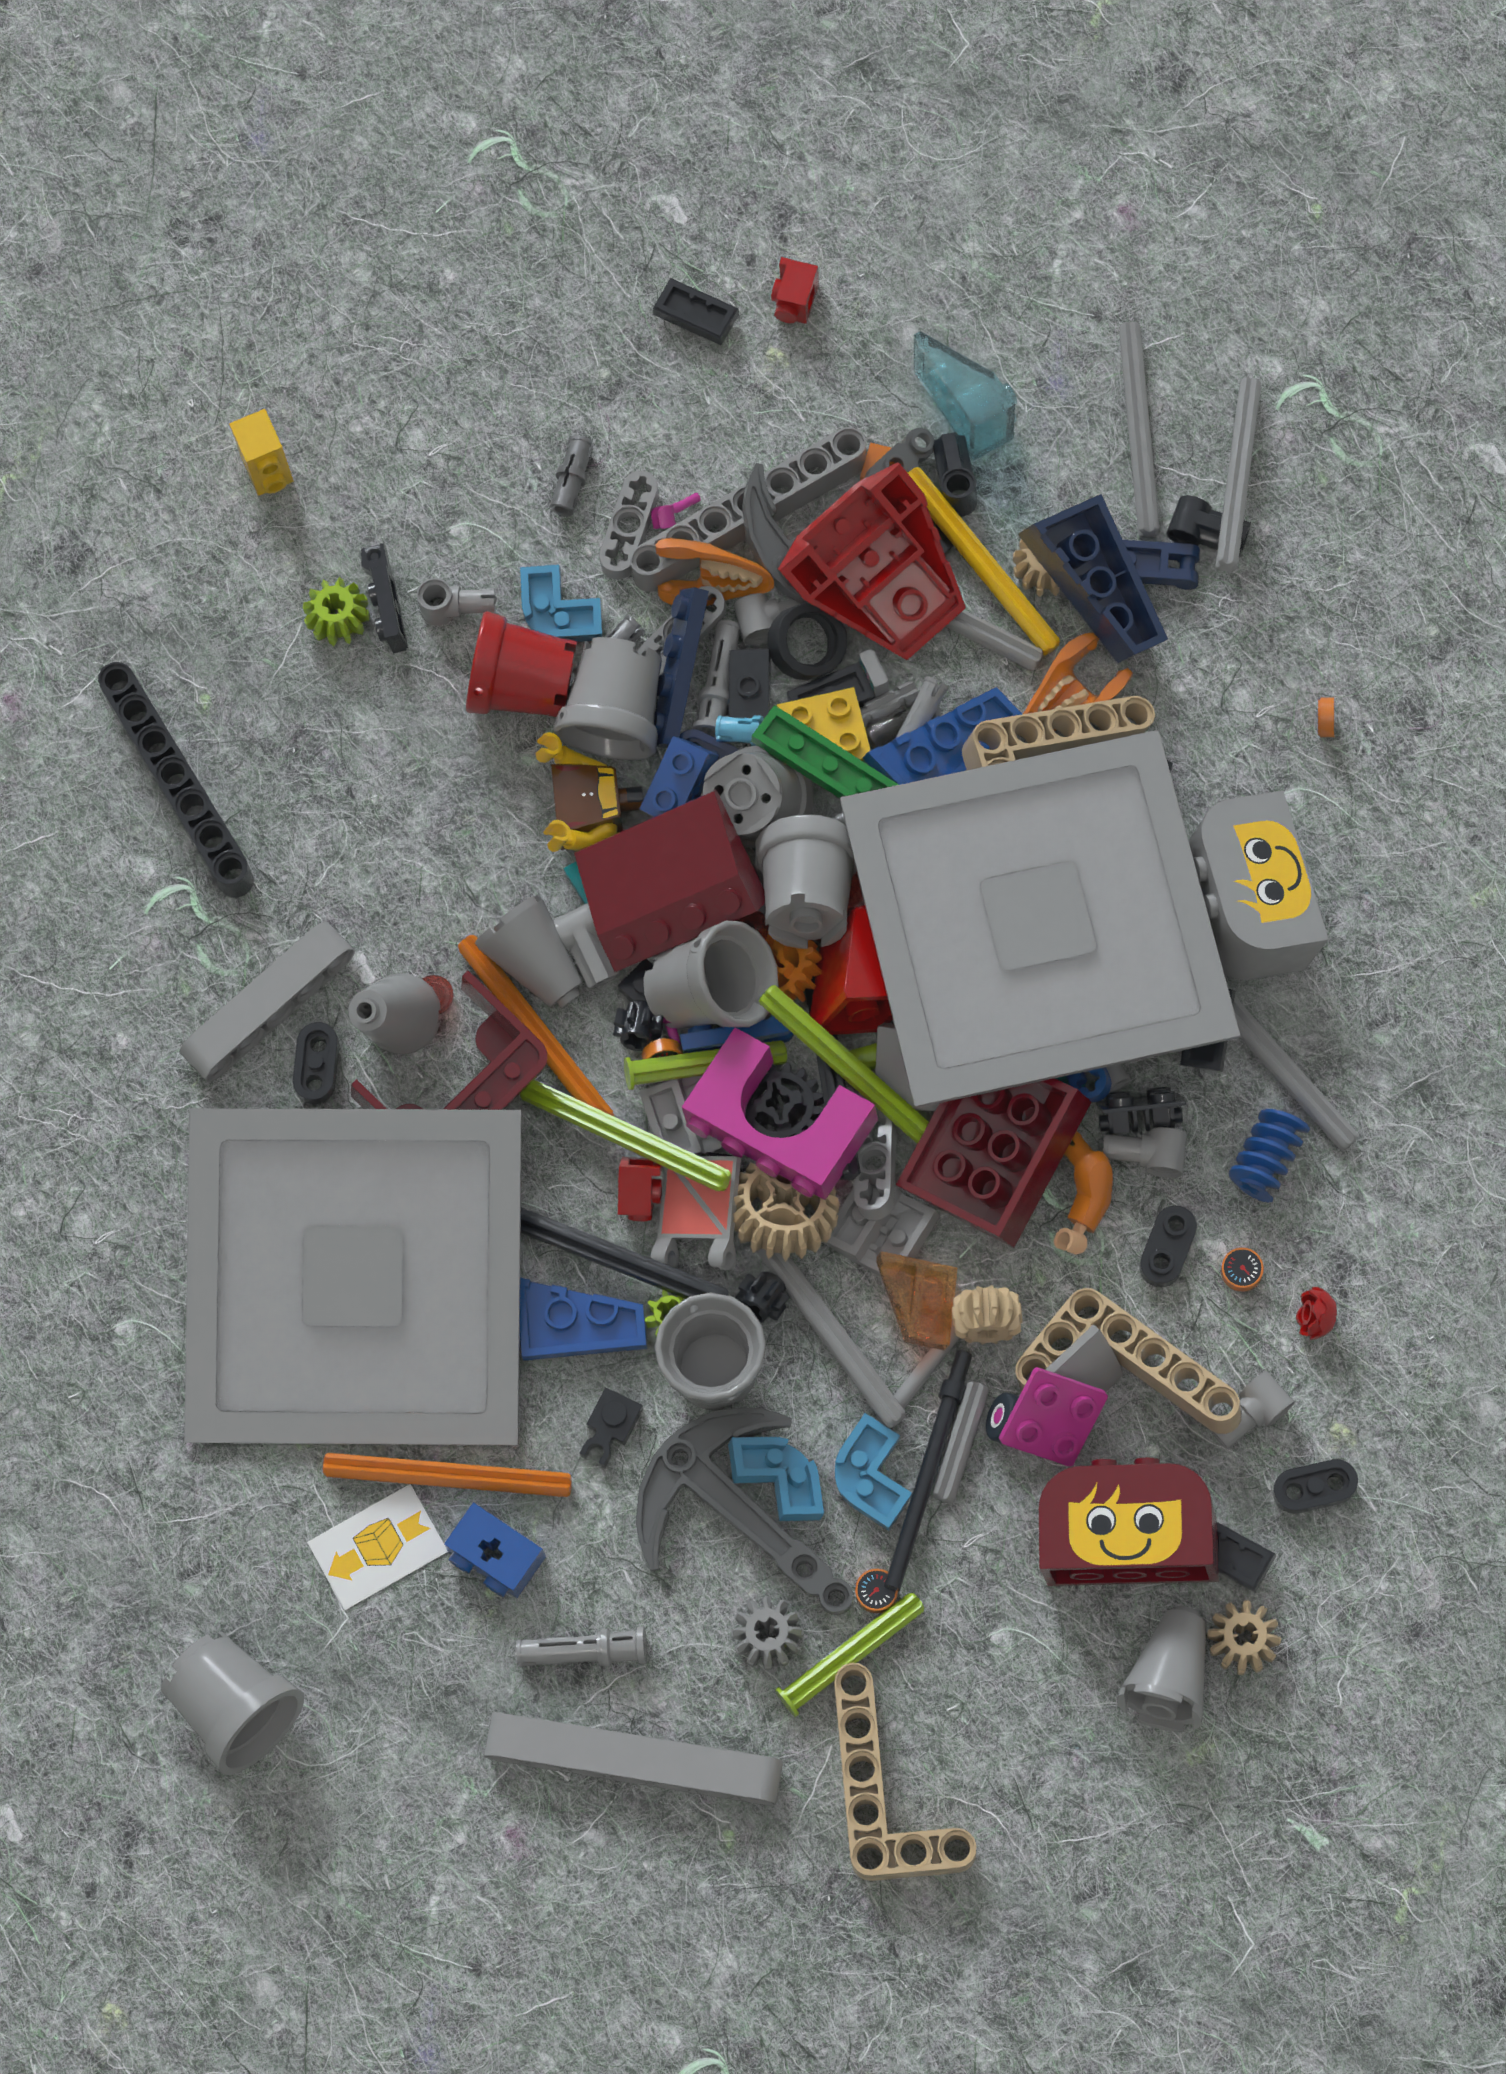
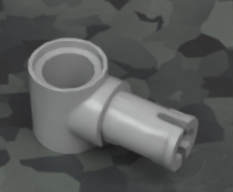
[416,578,496,626]
[733,593,811,645]
[1103,1127,1187,1178]
[1211,1371,1295,1449]

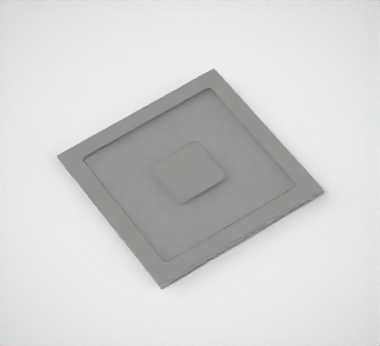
[840,730,1241,1108]
[184,1108,522,1445]

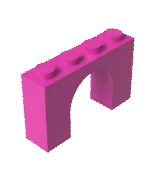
[681,1028,878,1200]

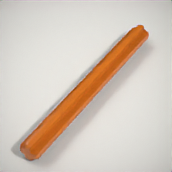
[458,935,614,1116]
[323,1453,572,1497]

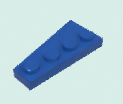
[862,687,1022,785]

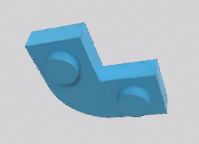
[520,565,603,642]
[835,1413,912,1531]
[728,1437,824,1521]

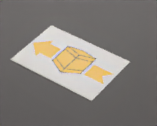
[307,1484,448,1611]

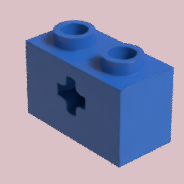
[640,736,719,817]
[444,1502,546,1598]

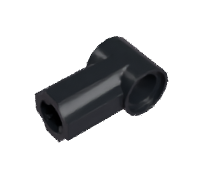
[933,432,977,517]
[1166,495,1251,557]

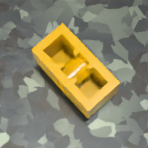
[229,409,294,496]

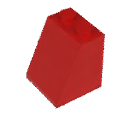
[810,905,893,1035]

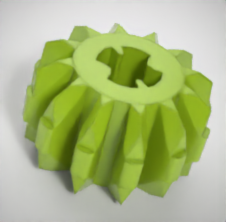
[303,577,370,647]

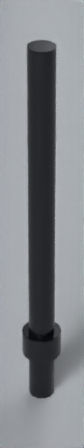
[884,1350,972,1591]

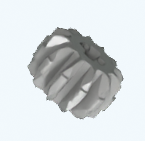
[731,1596,804,1671]

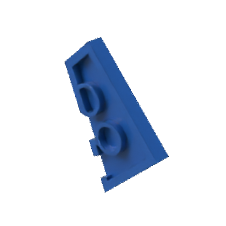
[520,1277,648,1361]

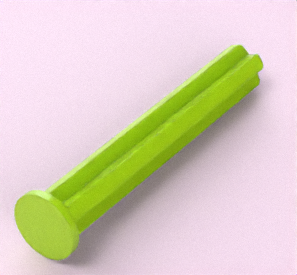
[624,1040,787,1090]
[775,1593,925,1717]

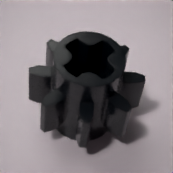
[613,1000,664,1051]
[735,1272,790,1323]

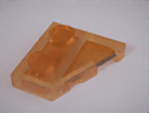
[876,1251,958,1350]

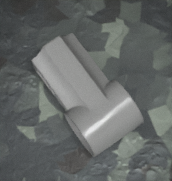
[553,903,622,989]

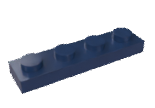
[654,587,709,748]

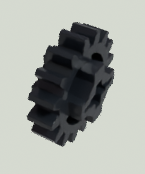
[745,1063,824,1138]

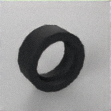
[768,602,847,680]

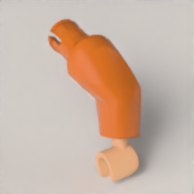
[1054,1131,1113,1254]

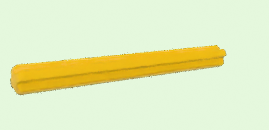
[908,467,1060,655]

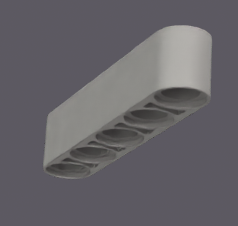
[180,921,355,1082]

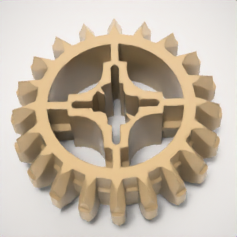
[733,1162,840,1262]

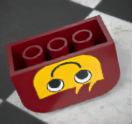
[1038,1457,1219,1586]

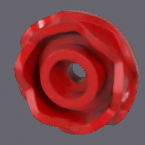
[1296,1287,1337,1340]

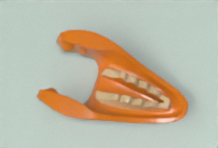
[655,538,774,606]
[1023,633,1134,731]

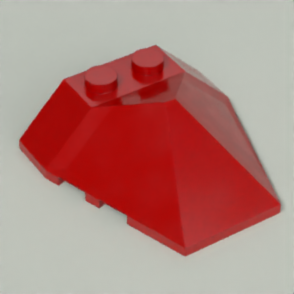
[778,462,966,660]

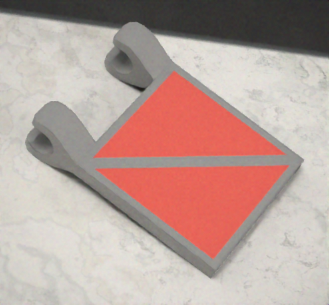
[651,1156,741,1270]

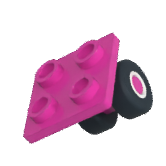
[986,1367,1108,1467]

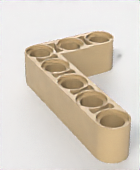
[962,696,1155,770]
[1015,1288,1242,1434]
[834,1663,977,1881]

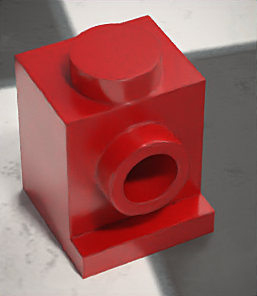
[771,257,819,324]
[617,1156,664,1222]

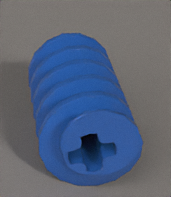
[1228,1109,1310,1203]

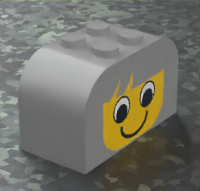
[1188,790,1329,980]

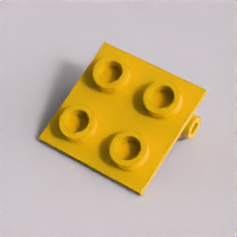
[777,687,871,761]

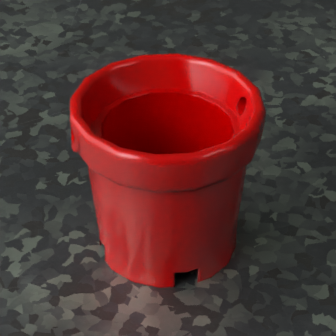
[466,611,577,717]

